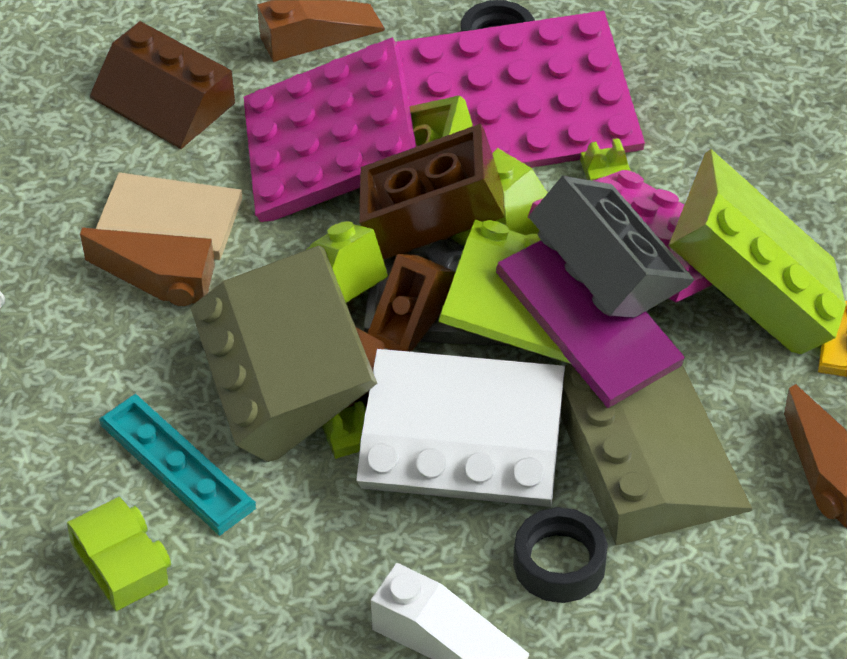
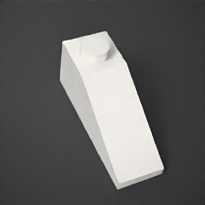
[371,563,529,659]

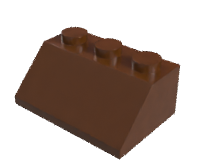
[90,21,235,149]
[359,123,505,260]

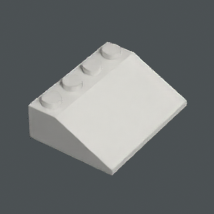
[356,349,565,507]

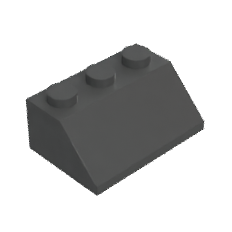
[528,176,695,317]

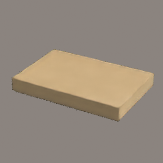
[96,173,242,260]

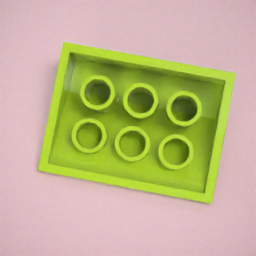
[668,149,846,354]
[439,220,571,364]

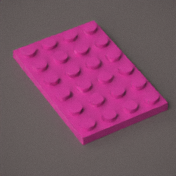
[366,10,645,168]

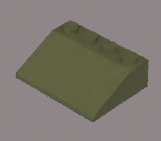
[190,246,378,462]
[560,364,752,546]

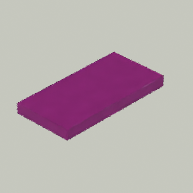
[496,240,685,408]

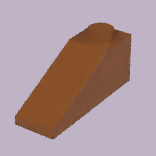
[257,0,385,62]
[80,228,215,306]
[784,384,847,528]

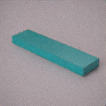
[99,393,256,536]

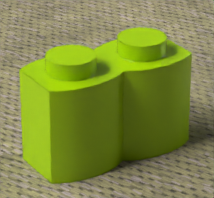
[67,497,171,611]

